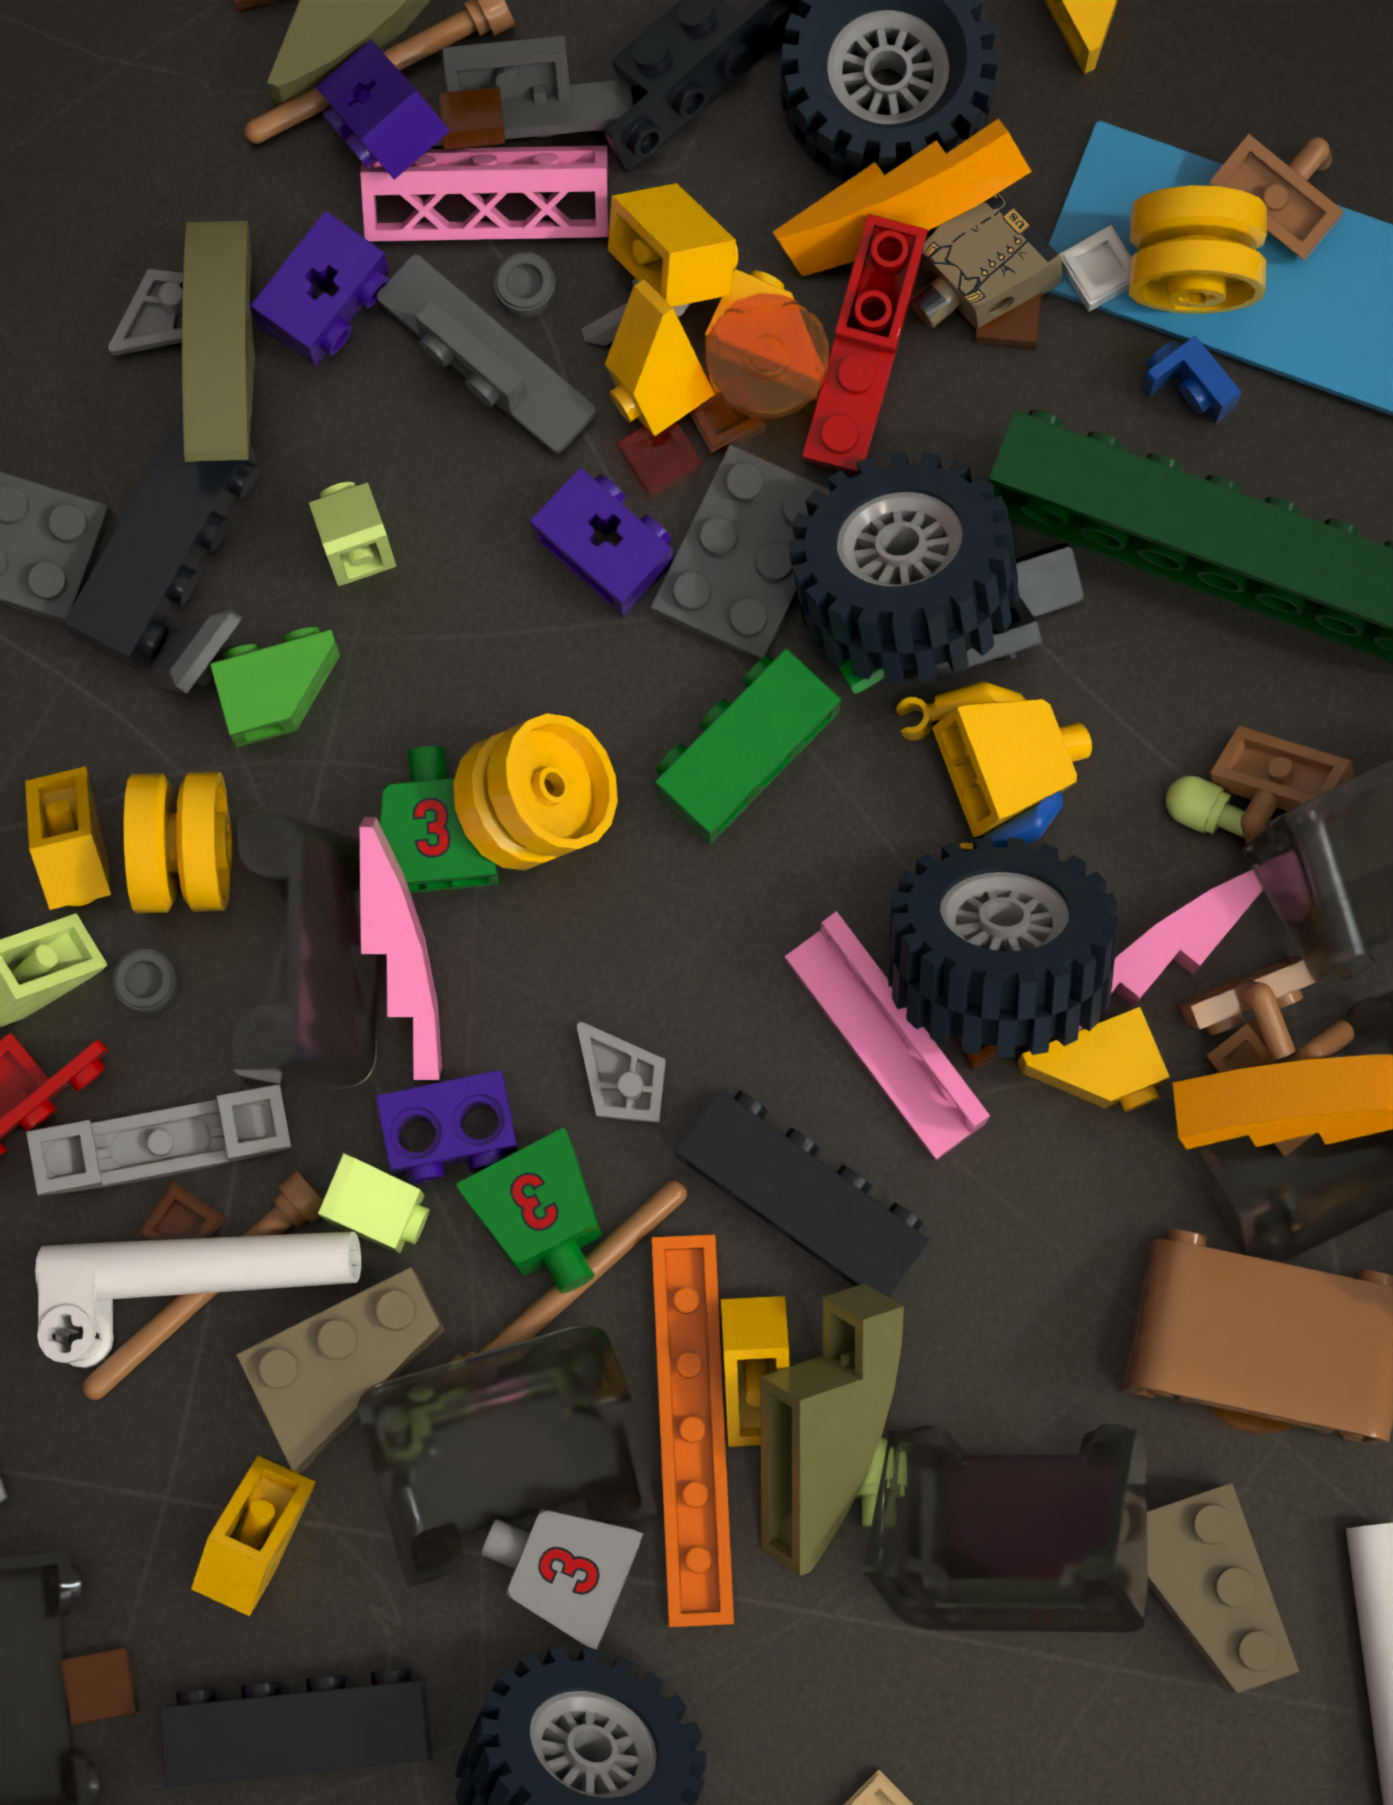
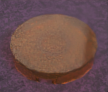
[705,293,829,419]

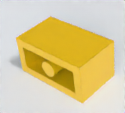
[608,183,738,307]

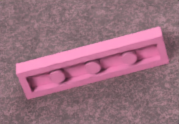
[360,146,609,241]
[784,911,990,1161]

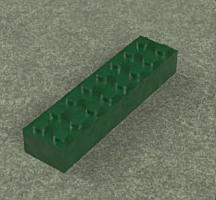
[988,410,1393,664]

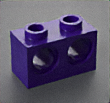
[376,1070,519,1184]

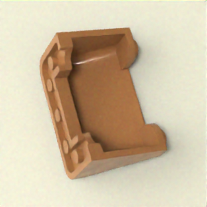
[1122,1229,1393,1446]

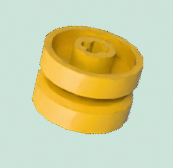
[1128,185,1267,314]
[453,713,618,870]
[124,771,232,913]

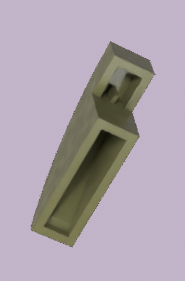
[267,0,431,106]
[182,221,255,462]
[760,1284,904,1576]

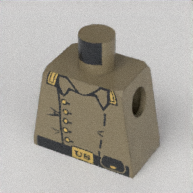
[910,192,1063,329]

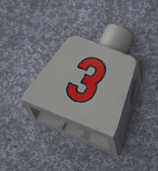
[481,1509,644,1650]

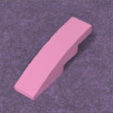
[360,817,442,1080]
[1079,862,1280,1031]

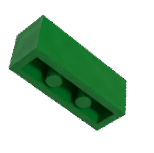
[655,648,841,844]

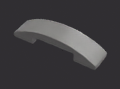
[26,1084,291,1196]

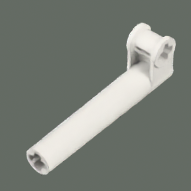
[35,1231,361,1368]
[1345,1523,1393,1805]

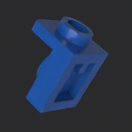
[1142,335,1242,423]

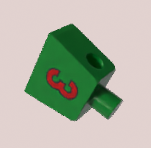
[380,746,500,893]
[456,1127,602,1294]

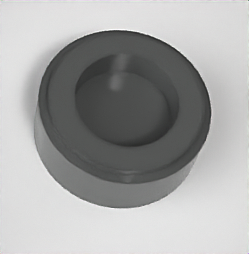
[494,252,556,318]
[112,949,178,1014]

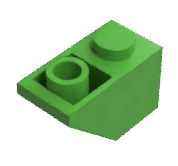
[210,627,340,747]

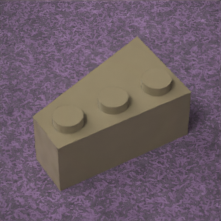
[237,1267,445,1474]
[1102,1483,1299,1693]

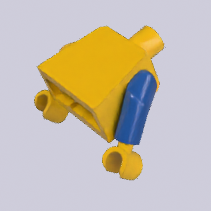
[896,682,1092,851]

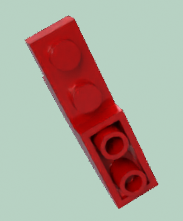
[802,214,928,475]

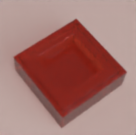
[618,421,703,499]

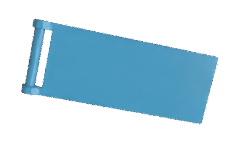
[1048,121,1393,416]

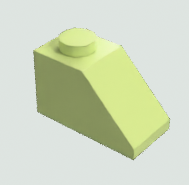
[309,482,397,586]
[0,913,108,1027]
[318,1153,429,1254]

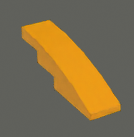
[773,118,1032,277]
[1173,1054,1393,1150]

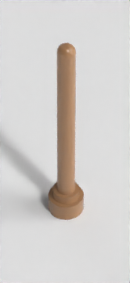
[244,0,515,144]
[82,1170,324,1400]
[439,1180,687,1409]

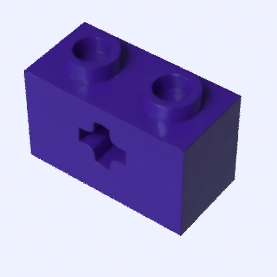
[316,39,450,180]
[250,210,389,366]
[530,467,673,617]

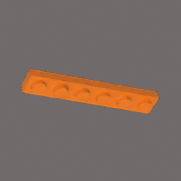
[652,1234,734,1627]

